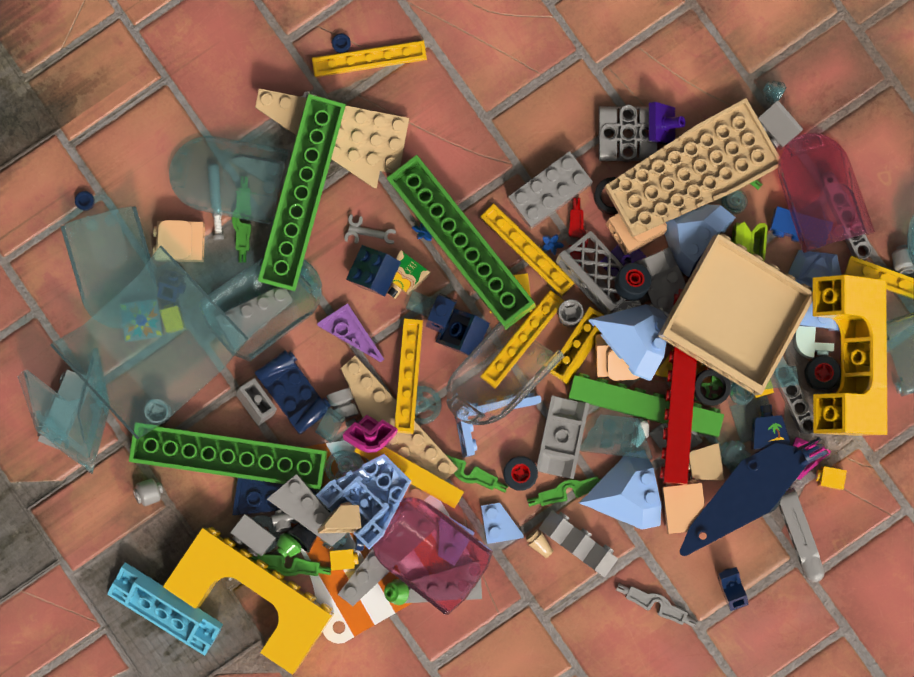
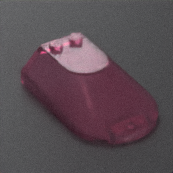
[778,133,875,253]
[373,497,493,615]

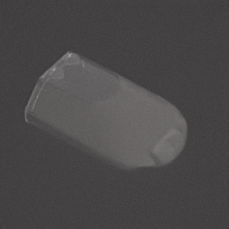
[446,323,565,425]

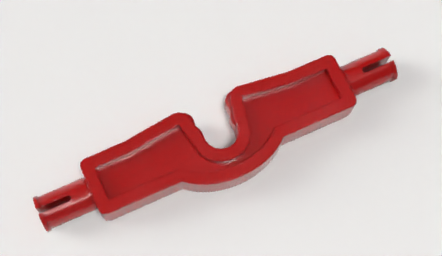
[568,198,588,266]

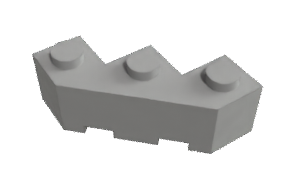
[539,510,618,578]

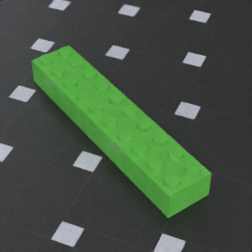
[257,94,346,291]
[387,155,536,330]
[129,423,328,490]

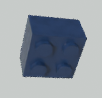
[346,245,401,297]

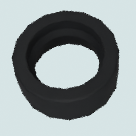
[594,177,618,215]
[694,369,731,406]

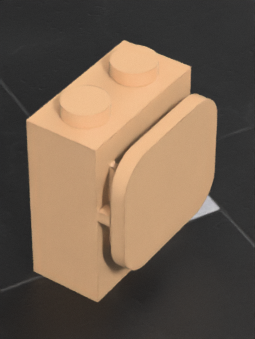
[606,213,667,255]
[153,220,205,262]
[595,334,639,381]
[662,480,705,534]

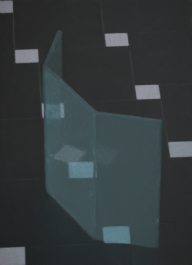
[50,246,248,440]

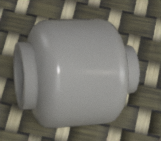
[891,245,914,275]
[133,478,163,506]

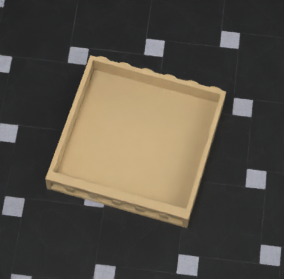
[658,234,813,395]

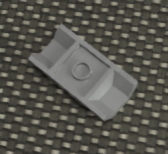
[634,247,686,318]
[537,395,590,479]

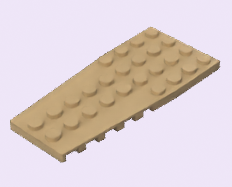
[604,98,784,237]

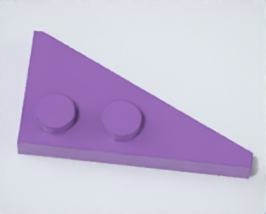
[317,303,384,362]

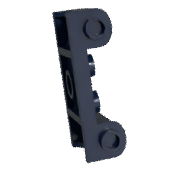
[254,350,331,435]

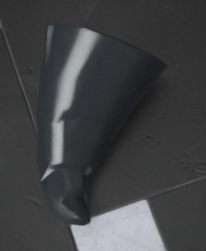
[286,509,331,553]

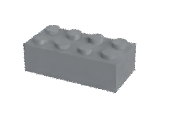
[508,151,593,230]

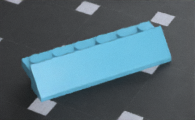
[107,562,223,656]

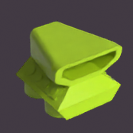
[731,222,768,261]

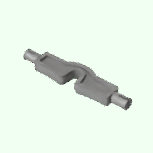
[616,583,698,628]

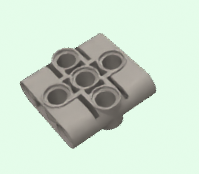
[599,105,657,163]

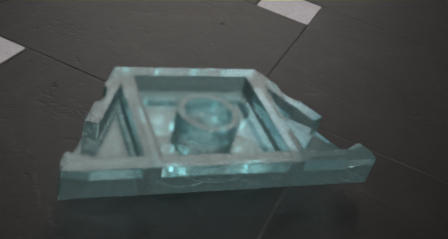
[580,414,653,459]

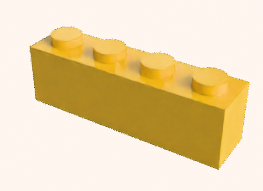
[548,307,604,385]

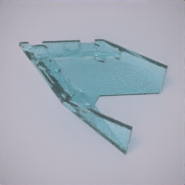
[18,349,110,474]

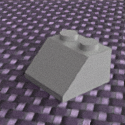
[758,101,803,150]

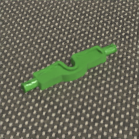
[232,177,252,263]
[446,454,508,493]
[527,477,602,507]
[251,554,331,576]

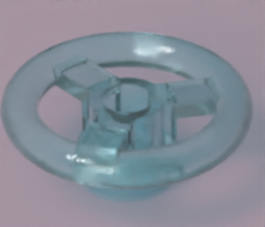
[415,386,442,424]
[325,450,363,481]

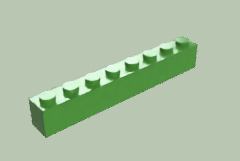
[568,373,724,438]

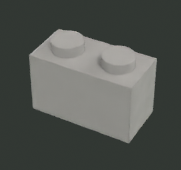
[236,378,277,426]
[231,514,277,557]

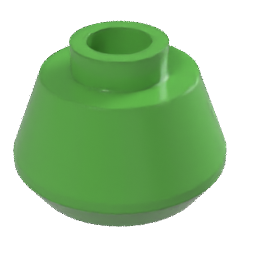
[277,533,301,558]
[384,579,409,605]

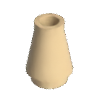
[526,529,554,558]

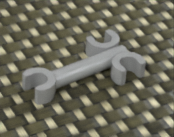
[345,215,396,244]

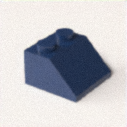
[435,308,490,358]

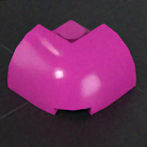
[343,415,398,453]

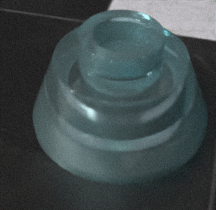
[762,80,787,105]
[721,189,748,214]
[729,382,754,405]

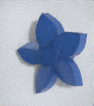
[412,224,432,241]
[542,234,564,255]

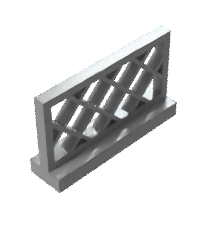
[555,231,637,315]

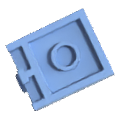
[454,393,541,458]

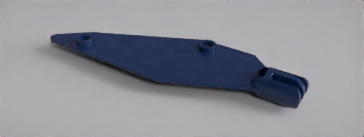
[680,437,829,556]

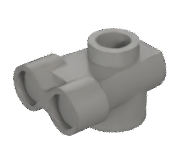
[271,510,299,532]

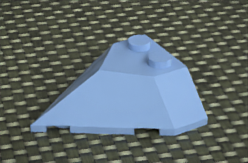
[665,204,736,278]
[588,304,667,381]
[579,450,662,530]

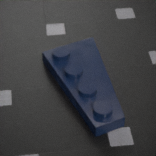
[232,478,315,515]

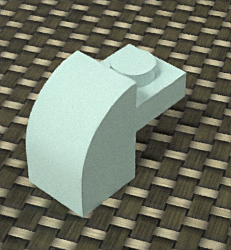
[793,326,834,359]

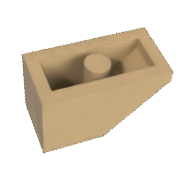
[318,502,361,533]

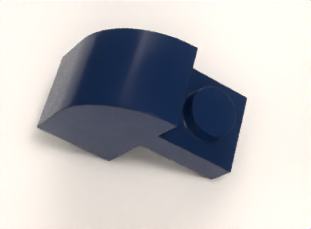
[718,567,749,611]

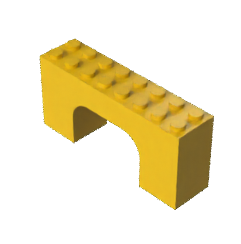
[813,275,887,436]
[163,527,334,675]

